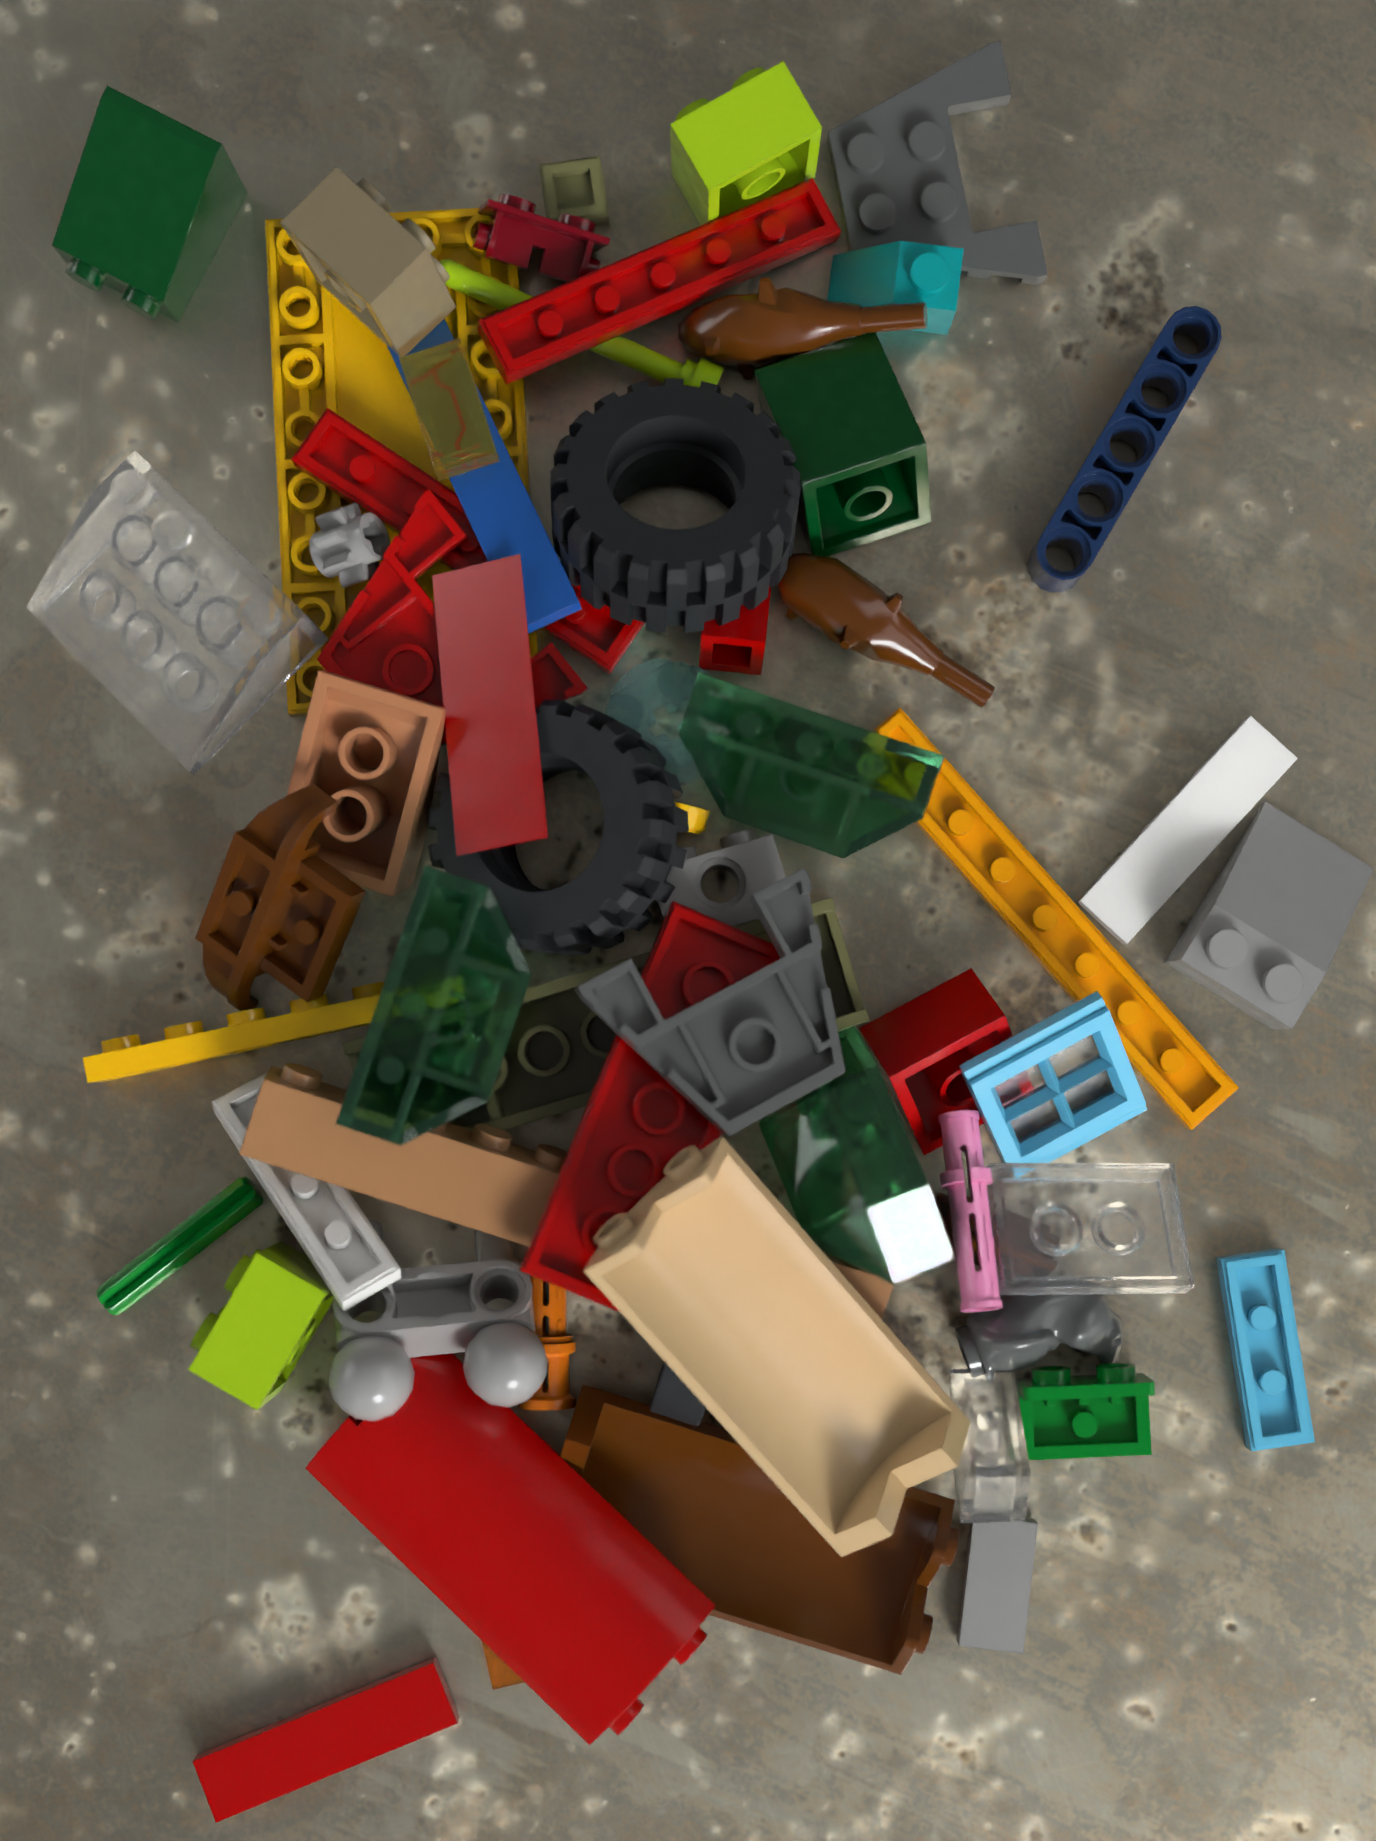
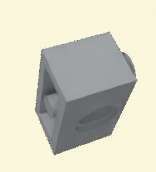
[658,828,785,927]

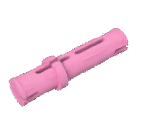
[938,1110,1003,1312]

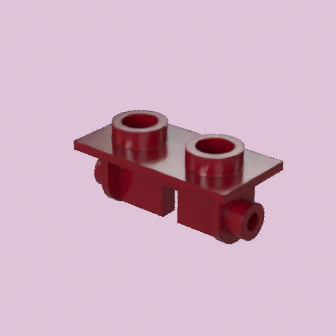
[472,194,610,283]

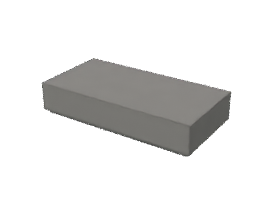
[956,1511,1038,1654]

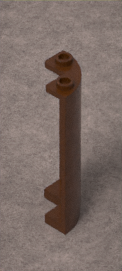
[560,1384,960,1675]

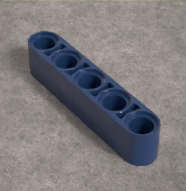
[1027,306,1222,593]

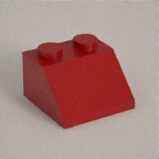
[859,968,1033,1156]

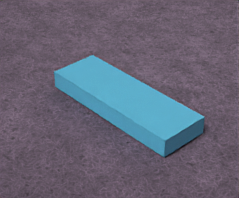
[1216,1248,1315,1452]

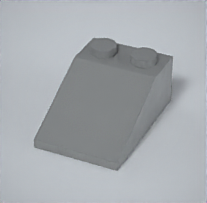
[1165,802,1374,1029]

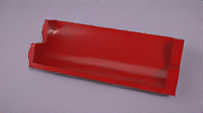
[305,1353,716,1745]

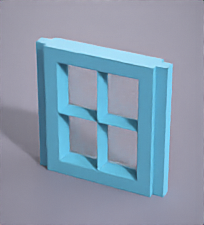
[959,991,1147,1182]

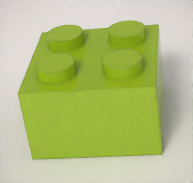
[670,61,822,225]
[188,1241,334,1411]

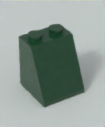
[52,86,248,322]
[754,332,931,557]

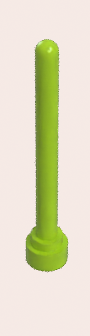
[439,259,724,387]

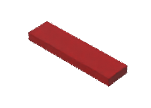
[192,1657,460,1823]

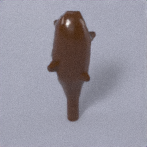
[678,278,928,380]
[778,553,995,708]

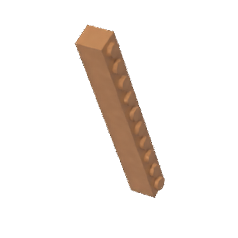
[239,1063,895,1319]

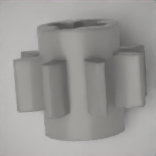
[309,503,390,588]

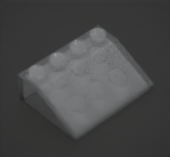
[26,450,329,775]

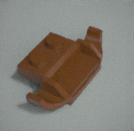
[195,784,366,1011]

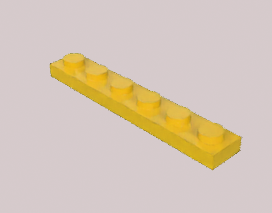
[82,967,475,1083]

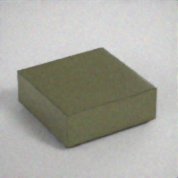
[539,156,610,226]

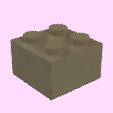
[280,166,456,359]

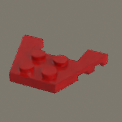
[317,489,589,746]

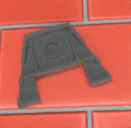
[827,41,1048,285]
[575,868,845,1137]

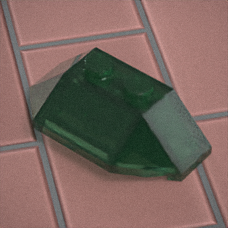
[679,673,945,858]
[336,865,532,1146]
[758,1026,955,1286]

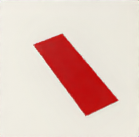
[432,554,548,856]

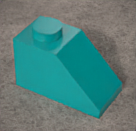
[827,241,964,335]

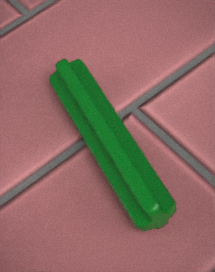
[96,1176,264,1316]

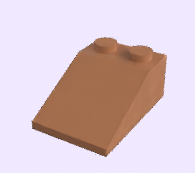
[287,670,447,897]

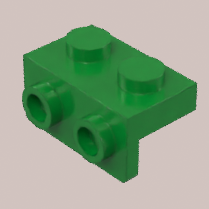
[1014,1363,1155,1461]

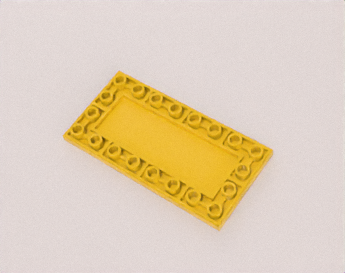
[265,208,539,717]

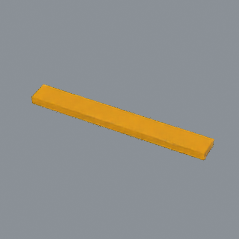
[851,708,1239,1130]

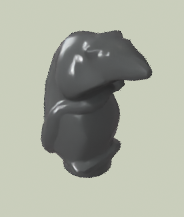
[955,1281,1123,1383]

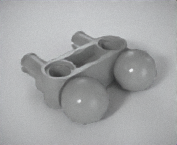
[328,1220,548,1421]

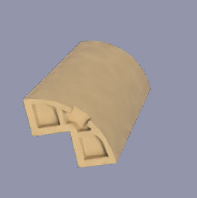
[584,1136,971,1557]

